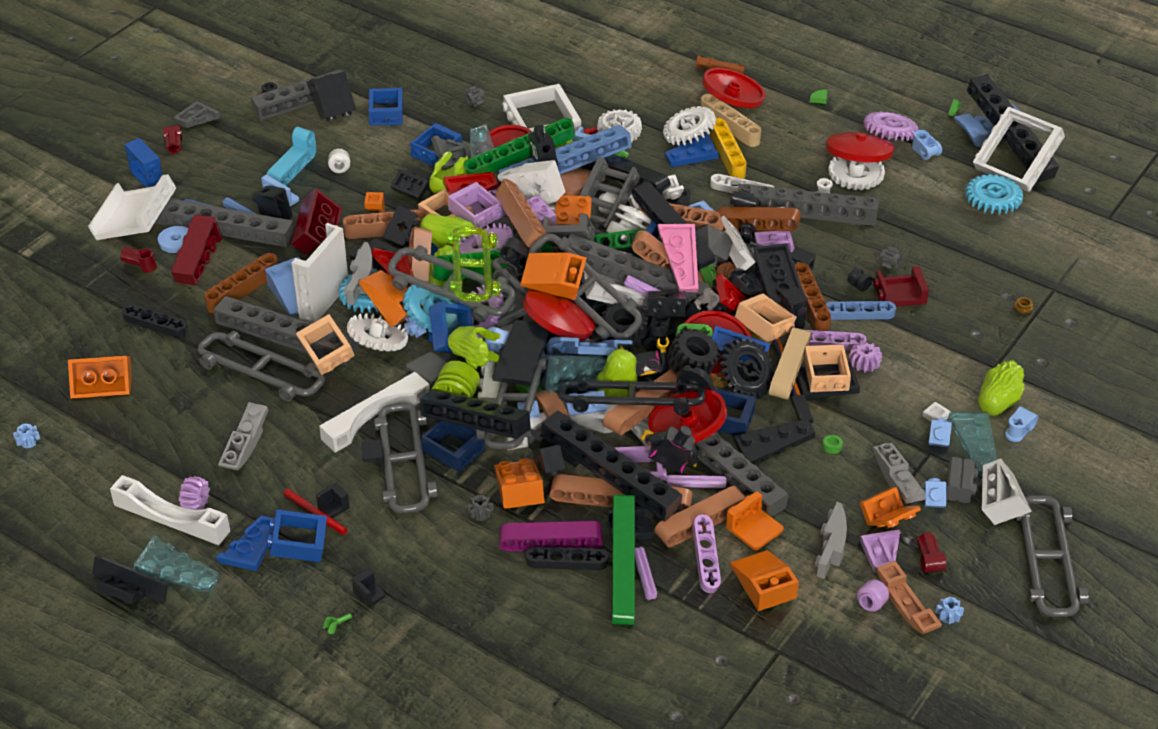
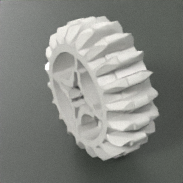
[597,109,642,143]

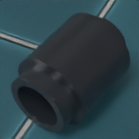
[730,190,757,207]

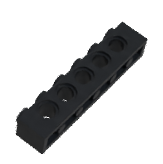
[419,389,531,439]

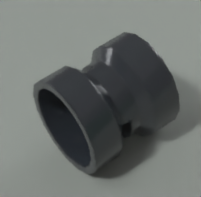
[847,267,873,292]

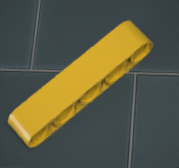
[710,118,747,179]

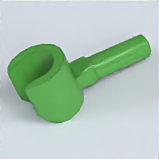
[323,613,352,634]

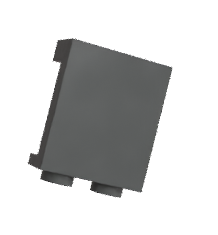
[541,214,595,247]

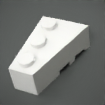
[982,459,1032,525]

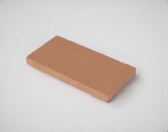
[560,167,605,196]

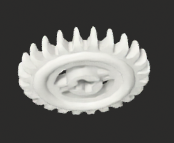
[663,106,716,146]
[828,157,885,190]
[347,313,408,352]

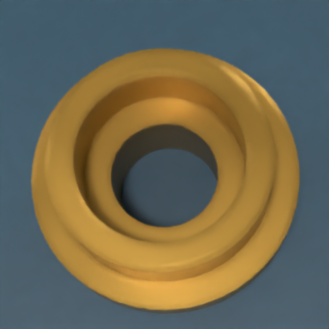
[1014,297,1033,314]

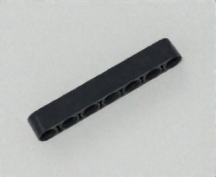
[583,154,671,193]
[631,181,715,271]
[500,238,614,316]

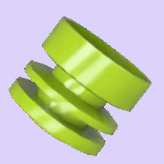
[431,361,480,398]

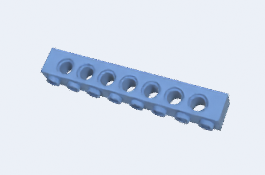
[499,125,632,183]

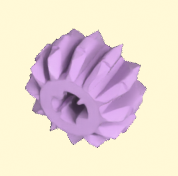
[849,341,882,373]
[179,476,210,510]

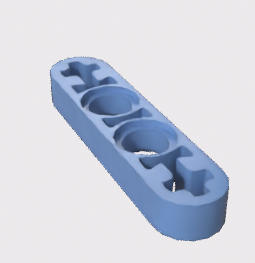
[826,301,896,320]

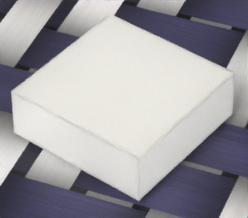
[922,402,951,421]

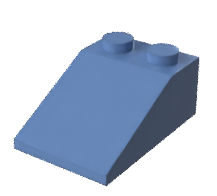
[265,257,300,317]

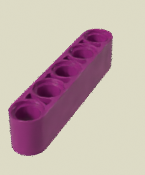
[499,521,603,552]

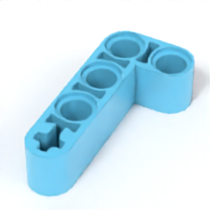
[267,127,316,186]

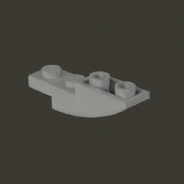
[344,242,373,305]
[218,402,269,470]
[873,443,926,504]
[815,502,847,579]

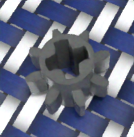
[465,85,485,107]
[879,246,902,270]
[467,495,493,521]

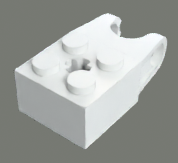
[498,160,565,203]

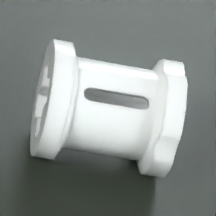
[817,178,833,193]

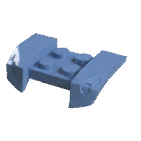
[954,104,1022,148]
[546,337,632,362]

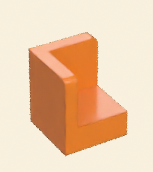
[364,192,385,213]

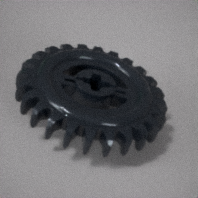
[718,338,775,399]

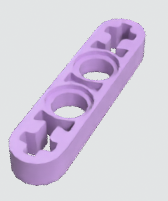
[806,330,867,351]
[692,514,721,593]

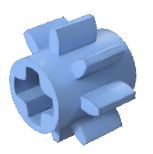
[404,316,427,338]
[13,424,40,448]
[936,597,964,624]

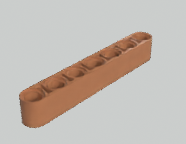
[495,179,547,251]
[603,369,678,435]
[550,474,693,514]

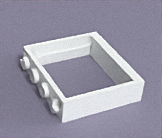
[502,84,581,132]
[973,106,1065,192]

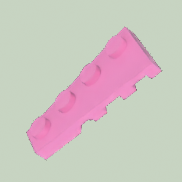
[658,224,699,292]

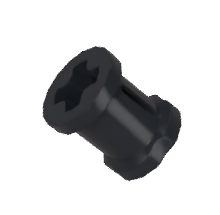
[739,223,755,244]

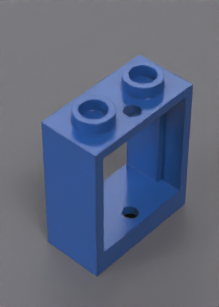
[369,88,403,126]
[410,123,462,167]
[124,138,163,188]
[429,300,473,354]
[267,509,327,562]

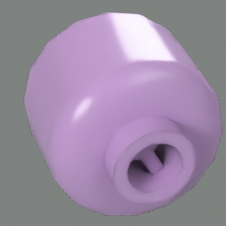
[857,579,889,612]

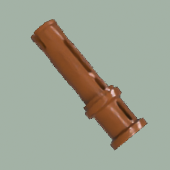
[695,55,745,74]

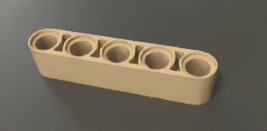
[701,94,761,147]
[769,327,812,400]

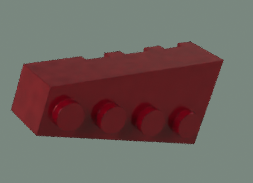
[171,214,223,285]

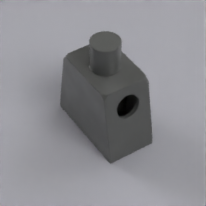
[695,225,732,270]
[405,352,452,391]

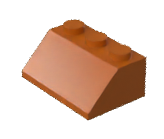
[68,356,132,399]

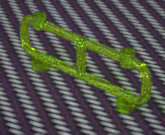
[448,226,501,302]

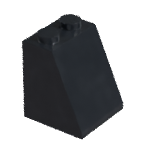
[306,71,356,121]

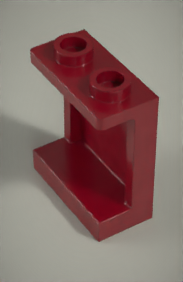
[873,266,929,307]

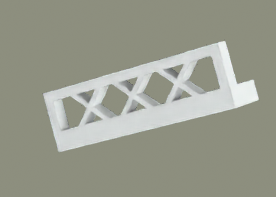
[721,216,755,271]

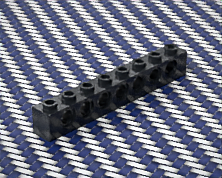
[967,74,1059,183]
[541,410,682,522]

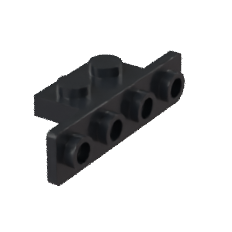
[92,555,168,604]

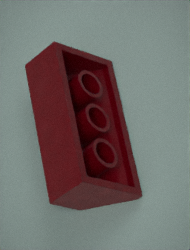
[291,188,343,255]

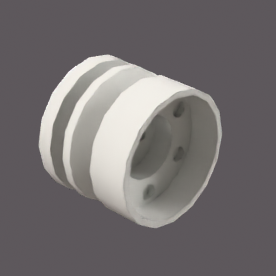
[606,204,652,242]

